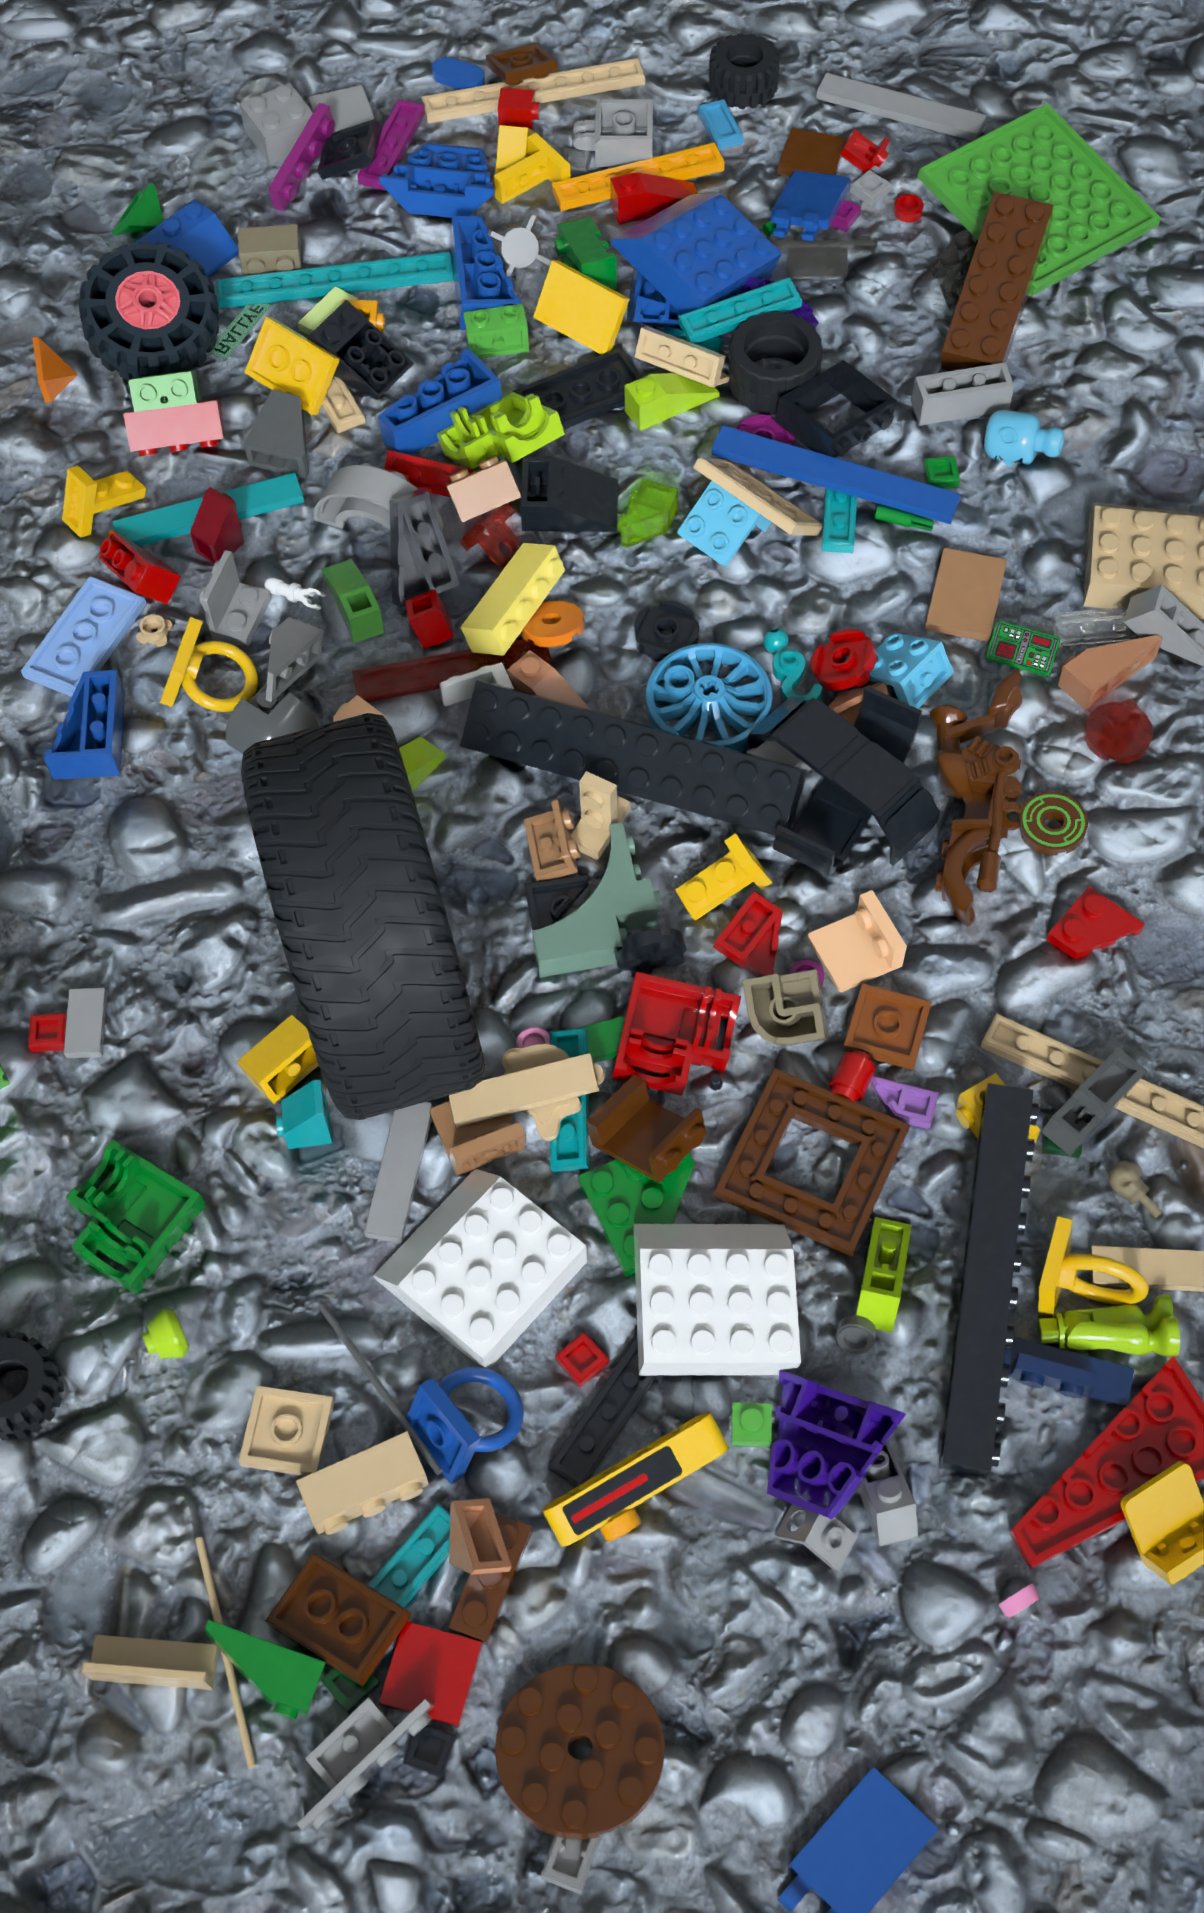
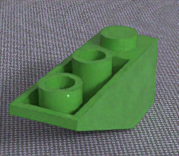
[321,559,384,643]

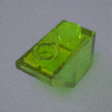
[618,479,678,548]

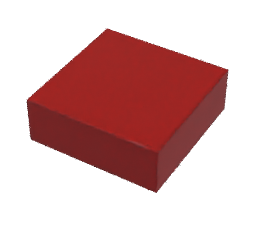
[28,1013,67,1052]
[555,1332,609,1388]

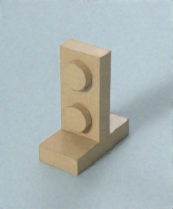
[571,771,631,860]

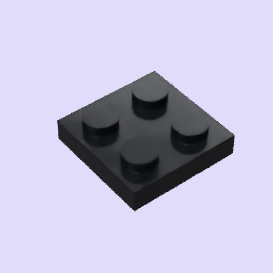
[317,119,381,180]

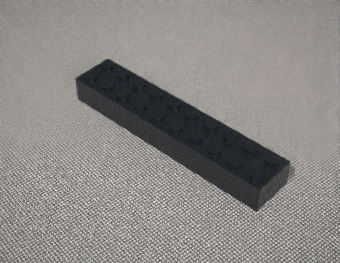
[460,680,808,835]

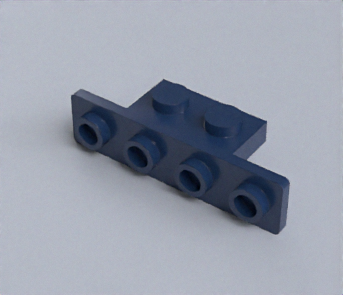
[1003,1337,1134,1407]

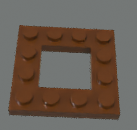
[714,1068,910,1257]

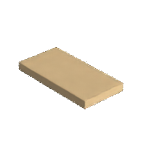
[693,457,823,536]

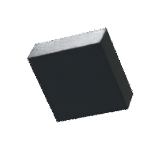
[402,1725,458,1779]

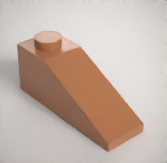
[1058,635,1162,710]
[507,650,591,710]

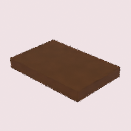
[265,1552,411,1686]

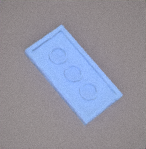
[21,576,147,697]

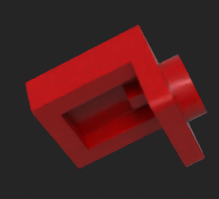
[839,129,890,173]

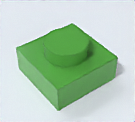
[731,1402,772,1447]

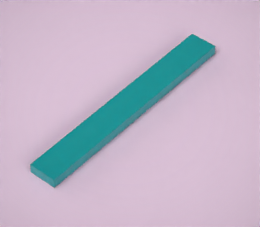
[216,252,454,309]

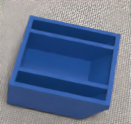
[611,193,782,314]

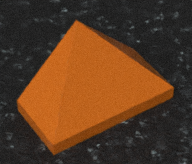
[32,336,78,403]

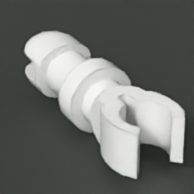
[264,577,326,610]

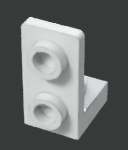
[440,662,514,706]

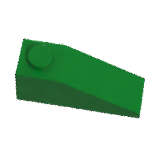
[205,1620,326,1720]

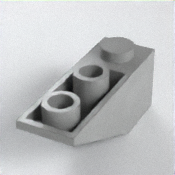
[858,1441,918,1547]

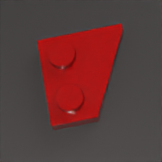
[1046,887,1145,960]
[713,891,783,977]

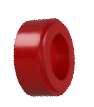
[894,194,924,222]

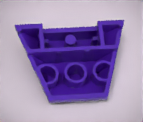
[767,1370,906,1519]

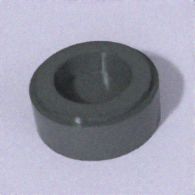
[836,1315,876,1354]

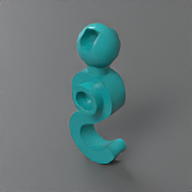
[763,628,822,702]

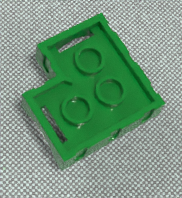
[66,1139,206,1295]

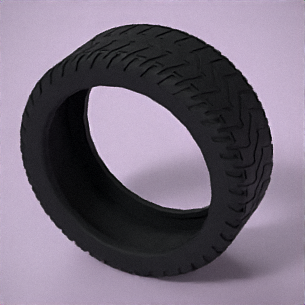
[241,713,485,1120]

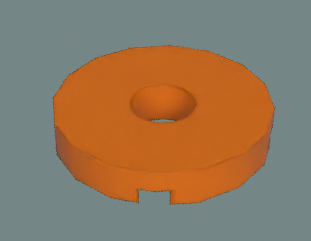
[521,601,585,647]

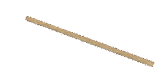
[195,1537,256,1768]

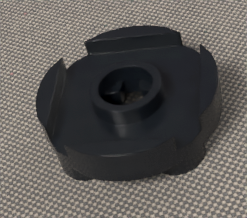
[634,601,700,661]
[614,929,687,978]

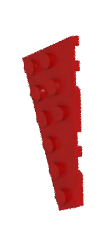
[1009,1356,1204,1570]

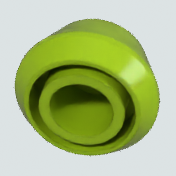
[142,1308,189,1359]

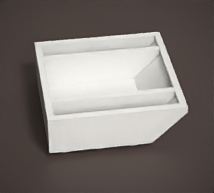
[373,1169,587,1369]
[634,1224,801,1375]

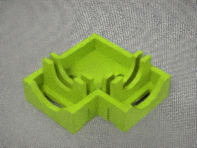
[436,392,565,470]

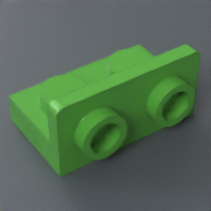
[463,304,529,359]

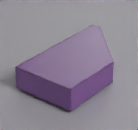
[871,1076,939,1130]

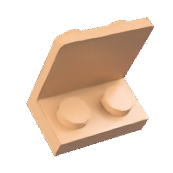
[808,890,907,992]

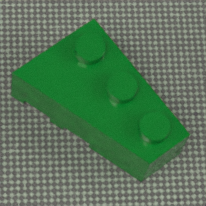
[553,217,617,292]

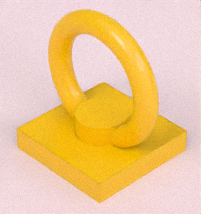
[160,617,258,712]
[1038,1216,1149,1318]

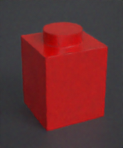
[497,88,540,130]
[405,589,454,649]

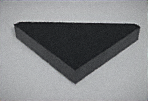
[524,874,589,930]

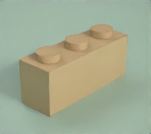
[296,1431,429,1535]

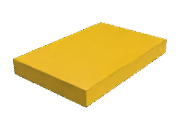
[533,260,630,355]
[244,316,340,415]

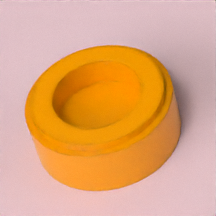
[600,1508,641,1543]

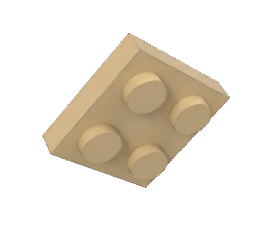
[238,1385,335,1476]

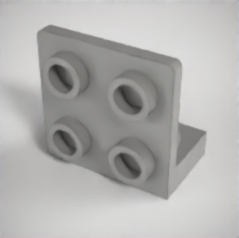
[200,550,272,648]

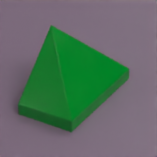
[111,182,164,236]

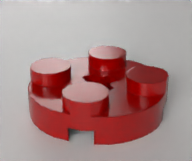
[811,629,877,691]

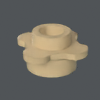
[136,614,173,647]

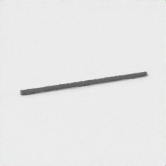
[318,1302,443,1475]

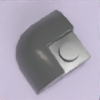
[225,684,319,754]

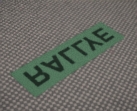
[210,303,271,360]

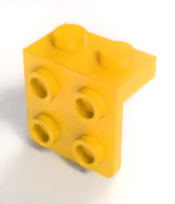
[1121,1461,1204,1586]

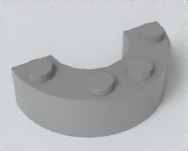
[314,463,444,530]

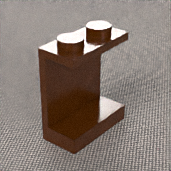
[586,1075,707,1183]

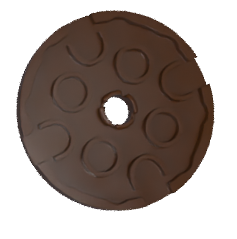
[495,1663,665,1840]

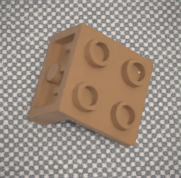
[430,1101,525,1176]

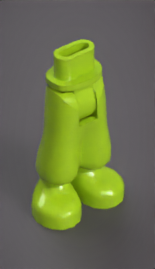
[1038,1294,1180,1357]

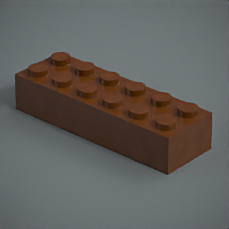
[941,191,1054,371]

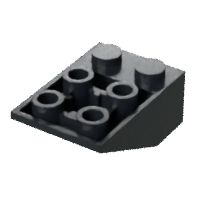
[308,300,414,400]
[520,457,618,532]

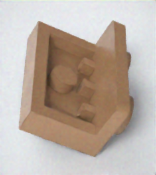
[524,799,580,882]

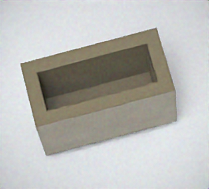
[239,224,302,276]

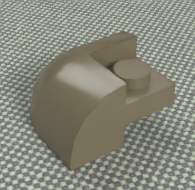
[743,969,828,1045]

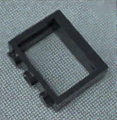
[775,360,897,458]

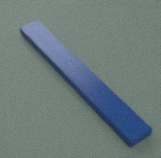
[711,425,961,524]

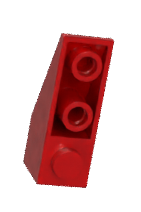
[98,530,181,605]

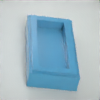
[697,99,744,150]

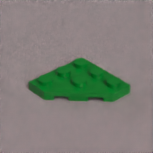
[578,1153,694,1277]

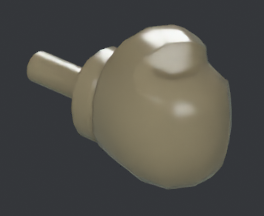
[1108,1160,1162,1218]

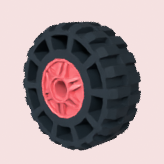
[78,242,219,380]

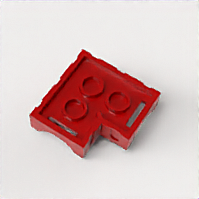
[611,972,741,1096]

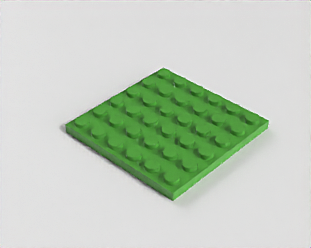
[917,103,1162,297]

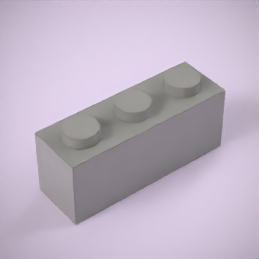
[912,362,1014,426]

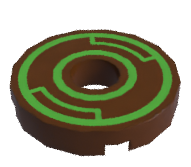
[1018,792,1088,856]

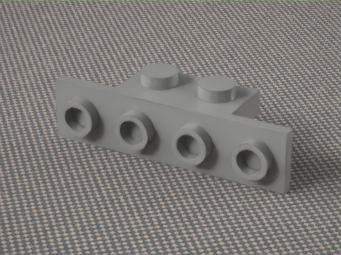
[297,1698,434,1830]

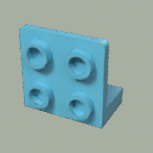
[677,481,772,567]
[869,633,954,709]

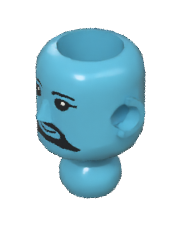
[984,410,1064,467]

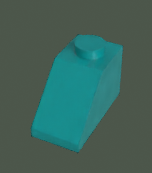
[276,1080,333,1149]

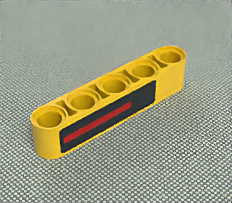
[542,1412,729,1547]

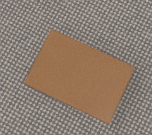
[925,548,1007,642]

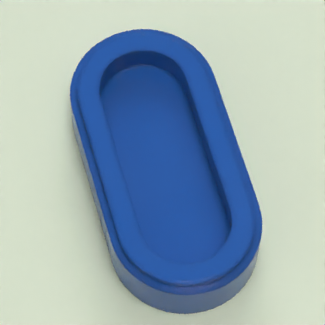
[432,57,485,90]

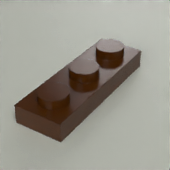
[448,1512,533,1645]

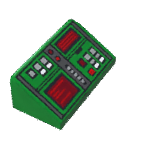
[985,621,1061,677]

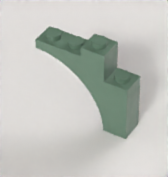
[532,822,663,978]

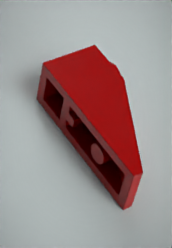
[610,172,698,225]

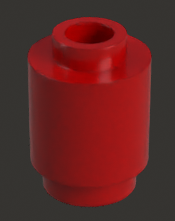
[829,1050,876,1102]

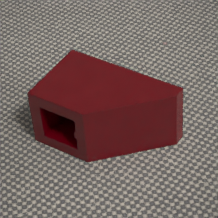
[190,487,244,564]

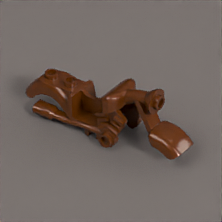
[930,669,1023,927]

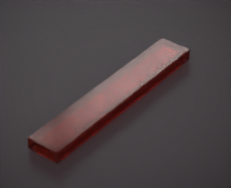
[352,639,552,702]

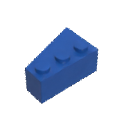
[44,670,125,780]

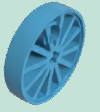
[646,643,772,751]

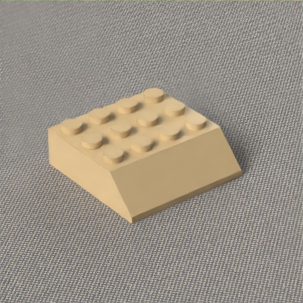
[1084,502,1204,619]

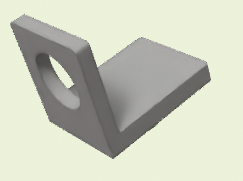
[775,1504,857,1571]

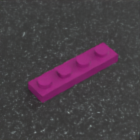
[357,99,425,190]
[268,103,335,212]

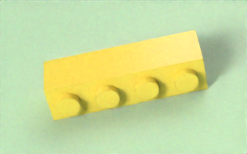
[461,543,565,656]

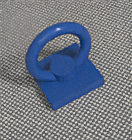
[406,1366,524,1484]

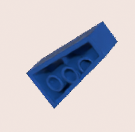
[450,216,522,330]
[378,348,502,454]

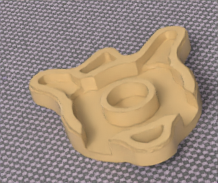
[501,1044,605,1141]

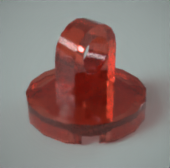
[459,503,521,567]
[1084,699,1153,763]

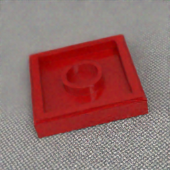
[379,1621,483,1728]

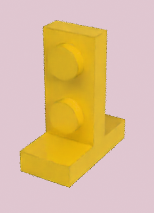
[494,133,571,204]
[62,466,146,538]
[675,833,773,921]

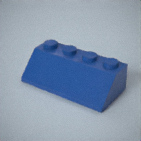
[131,199,239,276]

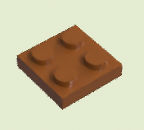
[843,983,932,1070]

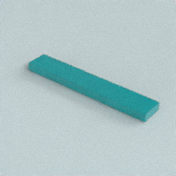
[112,472,304,547]

